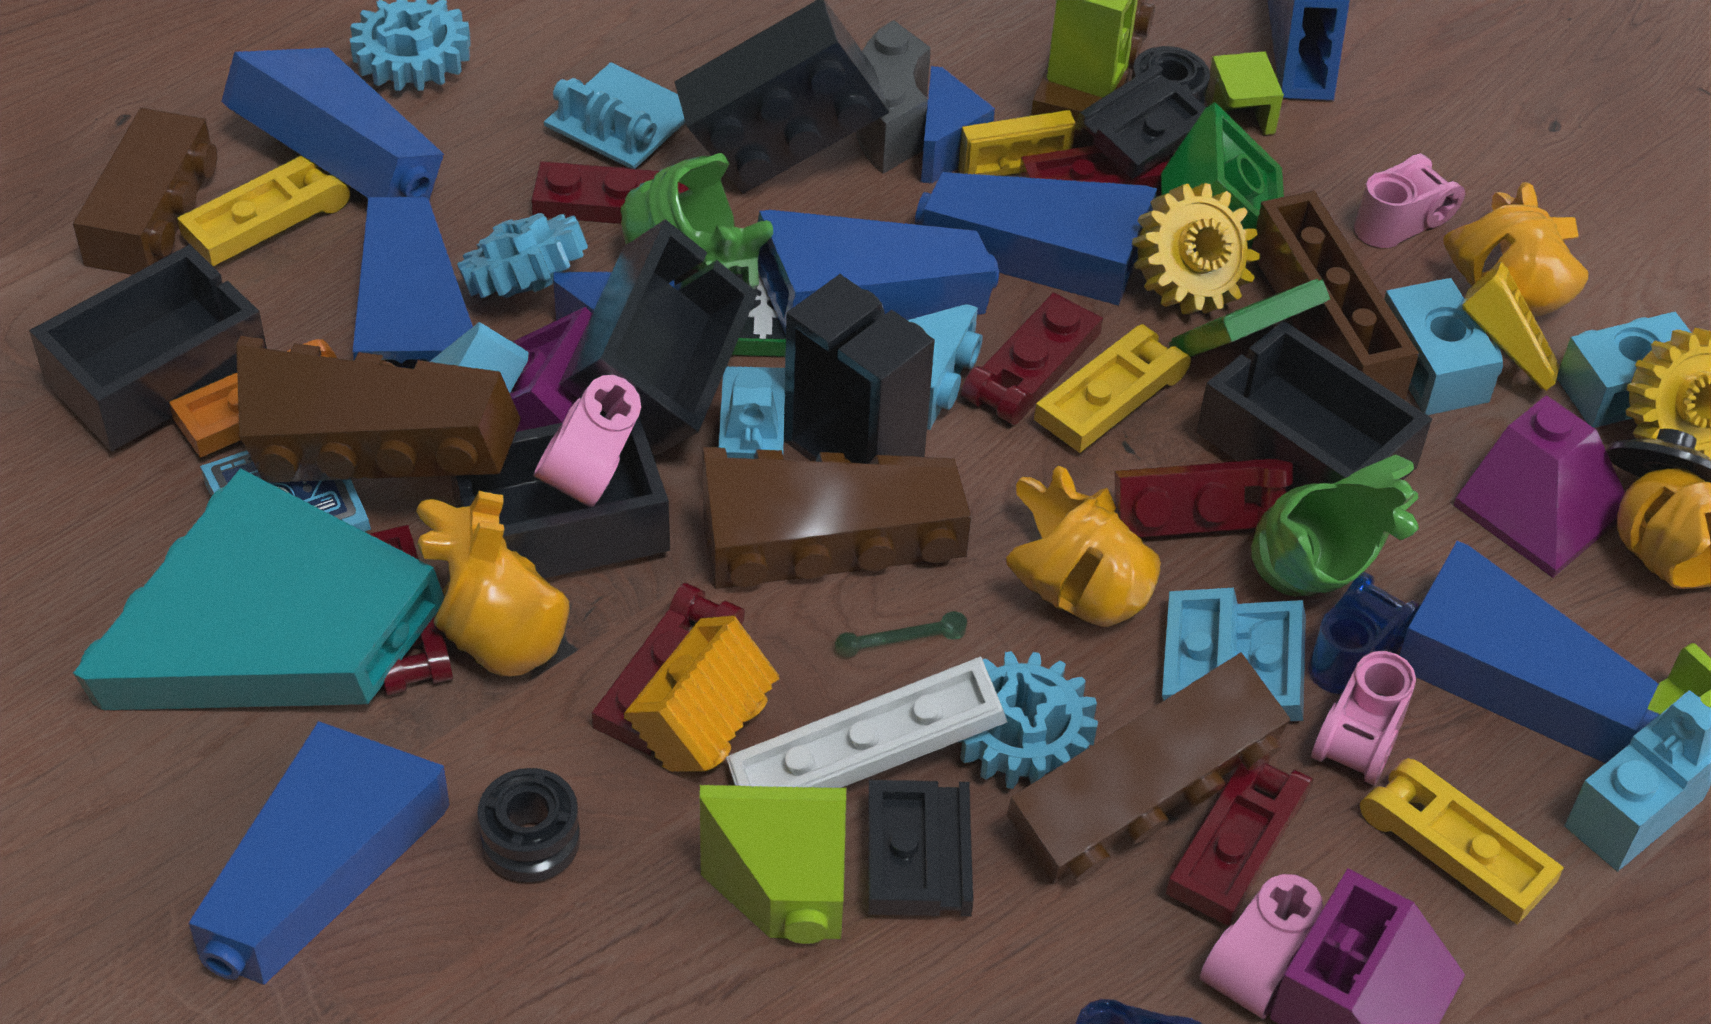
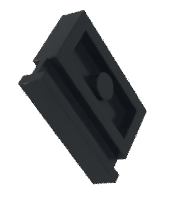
[1075,64,1206,179]
[868,780,973,916]

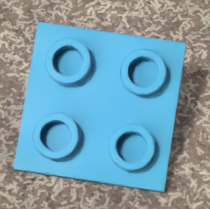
[544,62,685,169]

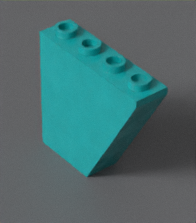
[73,468,444,710]

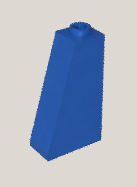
[1267,0,1350,100]
[221,48,444,200]
[915,172,1157,306]
[353,197,473,369]
[757,210,999,335]
[1399,541,1660,764]
[189,721,450,985]

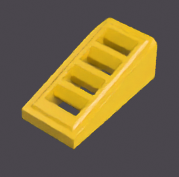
[1462,261,1560,391]

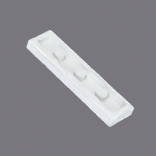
[726,656,1007,788]

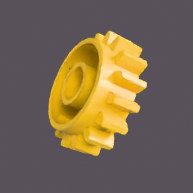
[1132,183,1260,315]
[1626,328,1711,458]

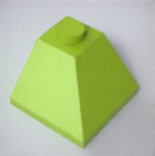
[700,785,846,944]

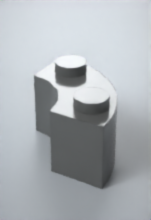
[856,20,931,174]

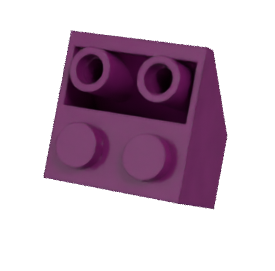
[1270,868,1465,1024]

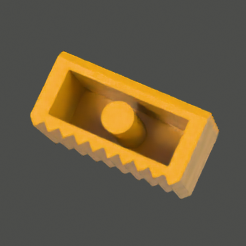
[624,616,780,772]

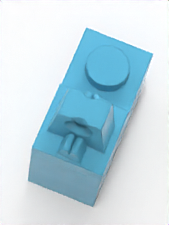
[719,366,785,459]
[1564,690,1711,872]

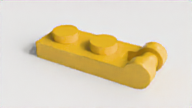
[177,155,350,266]
[1034,324,1191,453]
[1360,758,1564,925]

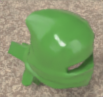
[621,153,774,290]
[1251,455,1419,597]

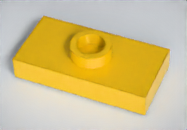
[958,110,1076,176]

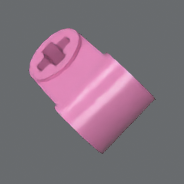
[1354,154,1465,248]
[533,375,641,507]
[1311,651,1416,786]
[1200,874,1323,1019]

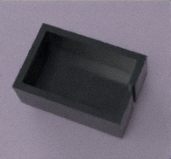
[674,0,890,194]
[559,219,758,456]
[29,244,267,452]
[784,274,935,464]
[1196,320,1432,493]
[451,414,670,579]

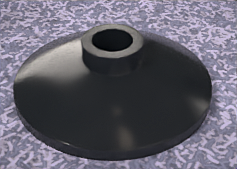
[1606,429,1711,482]

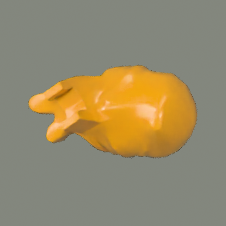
[1443,182,1588,317]
[1006,466,1161,627]
[1617,468,1711,589]
[417,491,570,677]

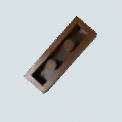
[73,107,217,275]

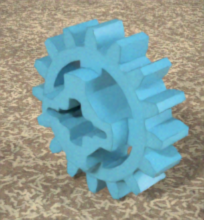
[350,0,471,91]
[457,213,588,298]
[959,651,1098,789]

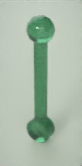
[835,611,968,658]

